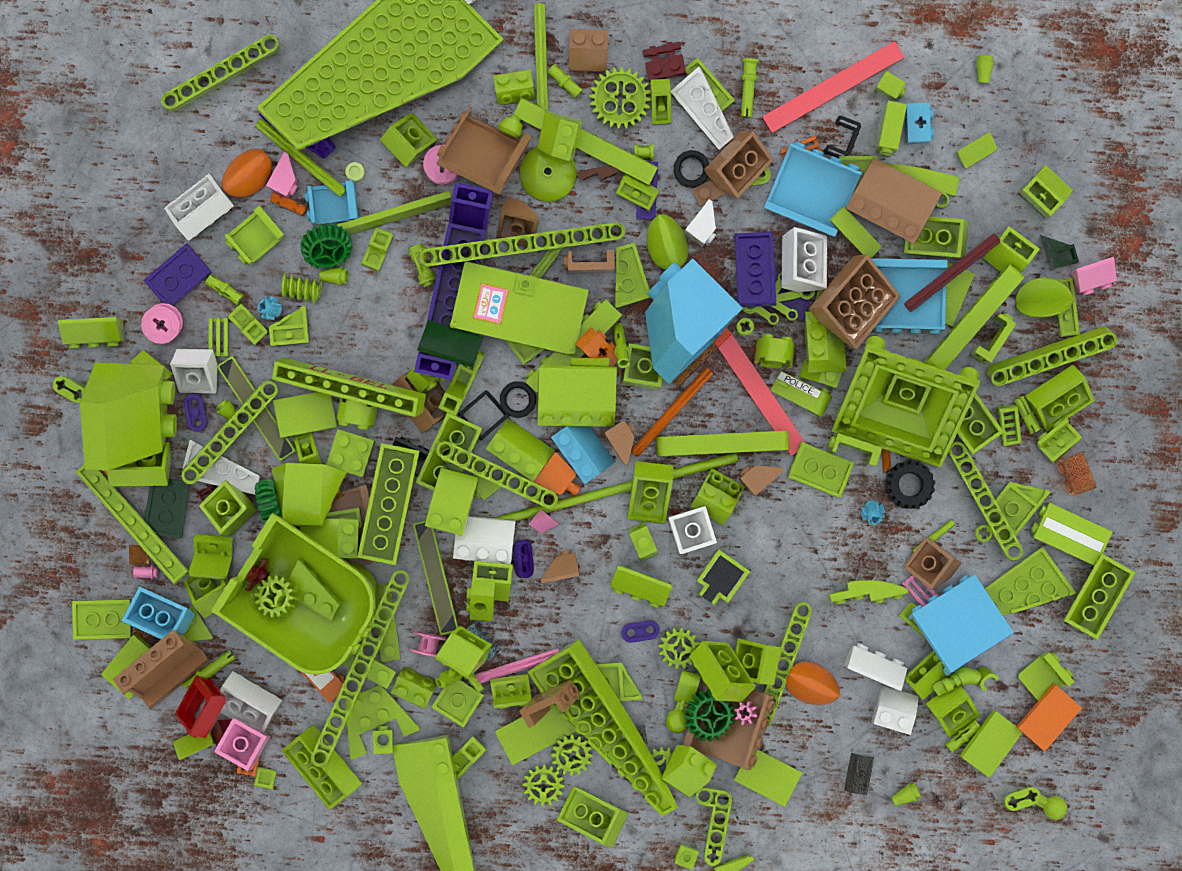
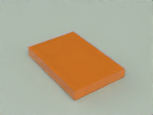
[1016,683,1082,752]

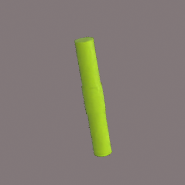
[912,519,955,553]

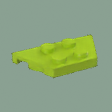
[989,482,1051,540]
[596,662,642,701]

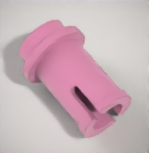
[133,565,159,580]

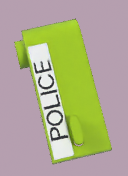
[770,371,832,418]

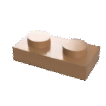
[691,180,727,207]

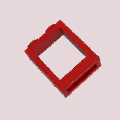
[175,676,227,738]

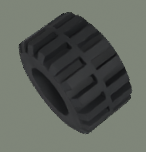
[885,461,935,509]

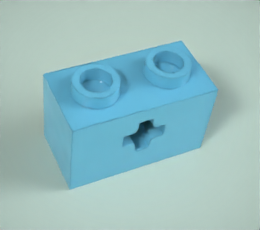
[905,103,934,145]

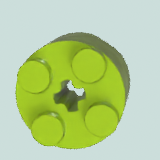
[754,334,795,369]
[337,398,378,430]

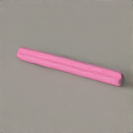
[469,649,559,686]

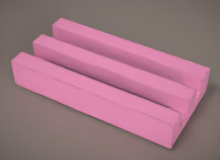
[901,575,939,607]

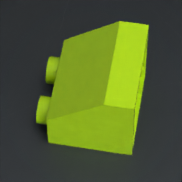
[80,362,177,471]

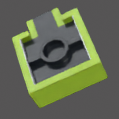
[696,549,750,605]

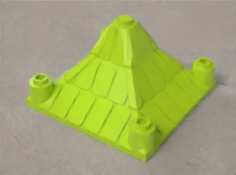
[831,336,980,468]

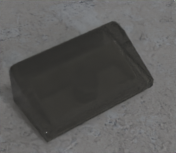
[844,753,874,795]

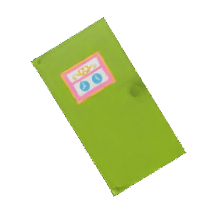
[450,261,589,356]

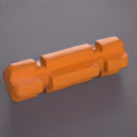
[270,192,307,216]

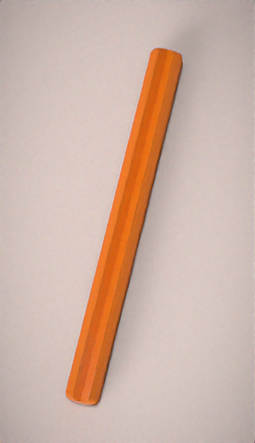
[631,367,713,457]

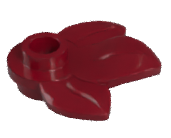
[246,558,270,592]

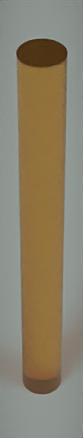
[673,328,733,388]

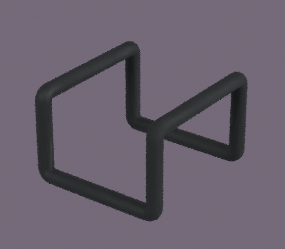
[824,115,861,159]
[458,390,509,441]

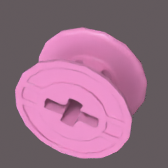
[423,145,460,185]
[141,303,183,344]
[408,631,448,657]

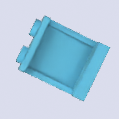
[305,180,359,226]

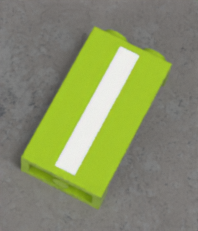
[1030,503,1113,566]

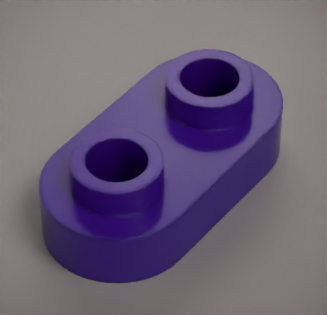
[184,394,208,432]
[513,540,534,579]
[621,620,660,643]

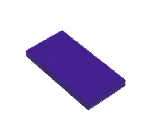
[735,232,776,307]

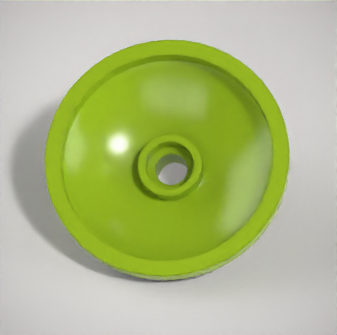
[520,147,577,202]

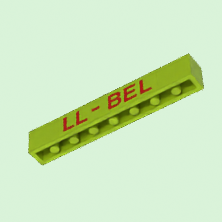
[272,357,426,417]

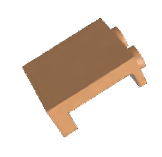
[564,250,615,274]
[519,679,580,728]

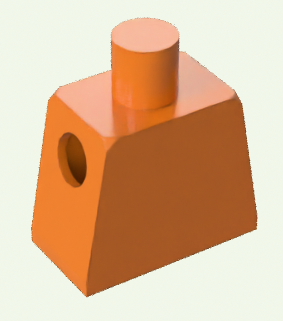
[534,452,582,496]

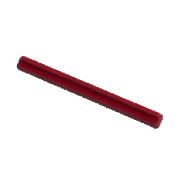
[904,234,1001,312]

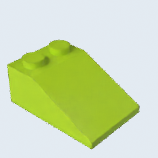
[904,217,969,259]
[627,461,673,524]
[425,467,479,536]
[300,519,359,558]
[557,785,629,848]

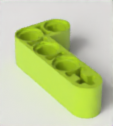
[695,786,732,866]

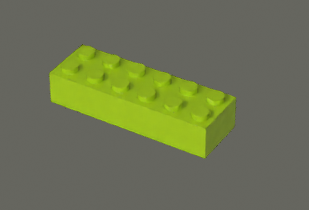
[357,443,419,565]

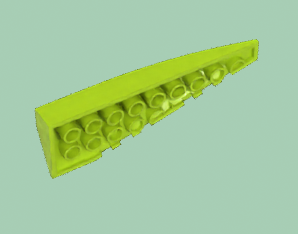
[528,639,678,816]

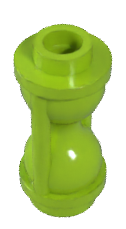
[408,243,437,288]

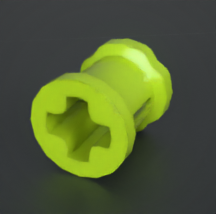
[634,143,654,161]
[736,318,754,336]

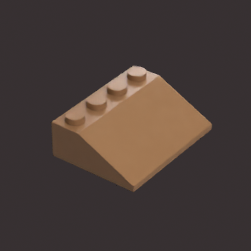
[846,158,942,244]
[809,254,900,350]

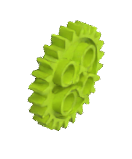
[589,67,651,130]

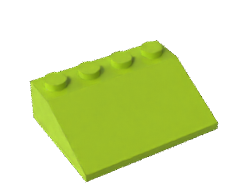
[536,366,617,427]

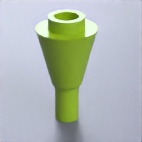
[216,399,243,423]

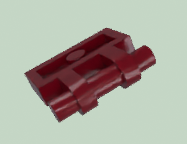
[643,42,687,82]

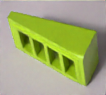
[996,404,1022,446]
[713,854,754,871]

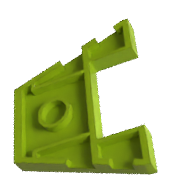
[345,685,420,760]

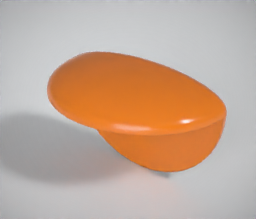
[222,149,272,197]
[786,661,840,705]

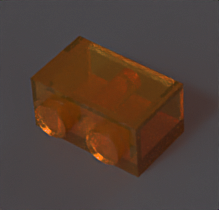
[1058,451,1097,496]

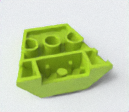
[272,463,347,527]

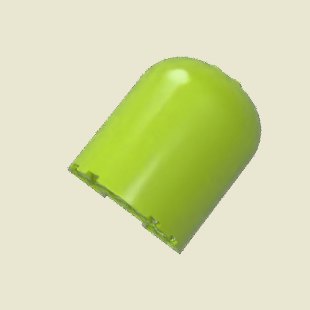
[211,513,376,675]

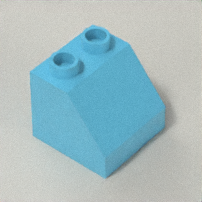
[645,259,743,384]

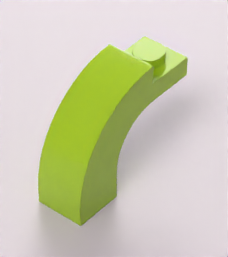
[438,351,485,416]

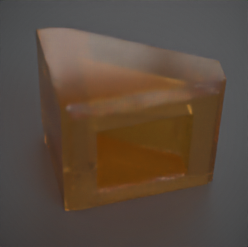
[129,545,149,564]

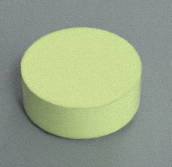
[345,162,365,182]

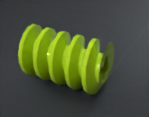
[281,273,323,303]

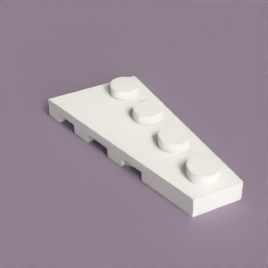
[671,66,734,150]
[181,440,261,495]

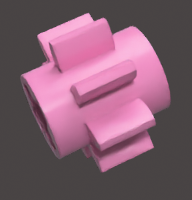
[734,701,759,725]

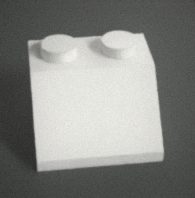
[685,199,716,247]
[170,349,217,394]
[667,506,717,554]
[871,685,919,735]

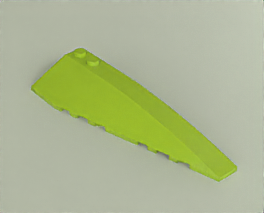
[393,734,476,871]

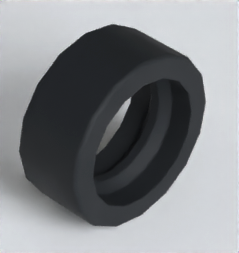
[674,150,709,188]
[500,381,536,418]

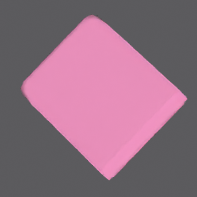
[529,510,558,533]

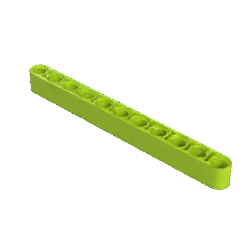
[417,222,625,266]
[311,570,410,767]

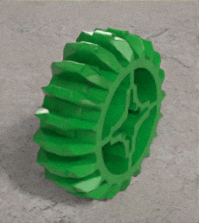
[300,223,353,270]
[254,479,282,525]
[683,689,736,742]

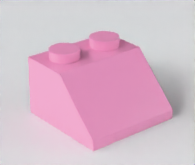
[1070,257,1117,296]
[214,718,271,771]

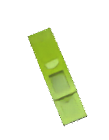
[828,580,909,605]

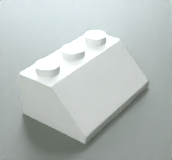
[164,173,234,241]
[781,227,827,292]
[453,516,515,564]
[843,643,908,691]
[220,671,282,732]

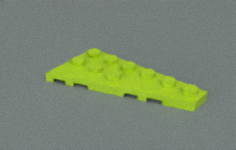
[984,547,1077,616]

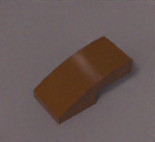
[577,167,618,182]

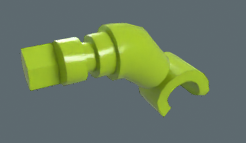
[932,666,999,697]

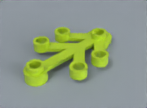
[742,272,815,325]

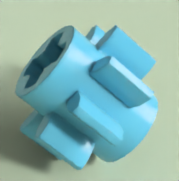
[258,296,282,320]
[861,501,885,525]

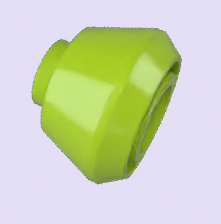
[498,115,523,139]

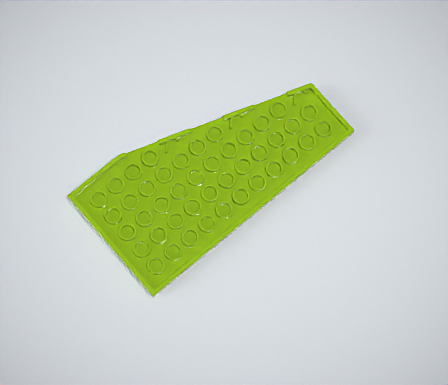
[257,0,504,151]

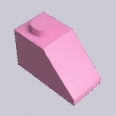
[266,152,298,198]

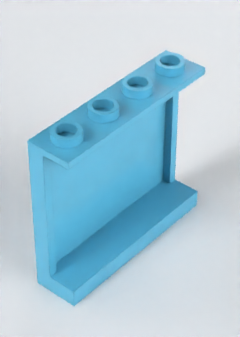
[764,141,862,237]
[870,258,947,334]
[908,575,1014,676]

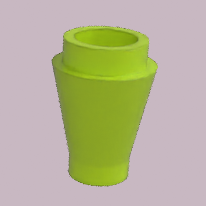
[976,55,995,83]
[319,267,349,286]
[891,783,922,806]

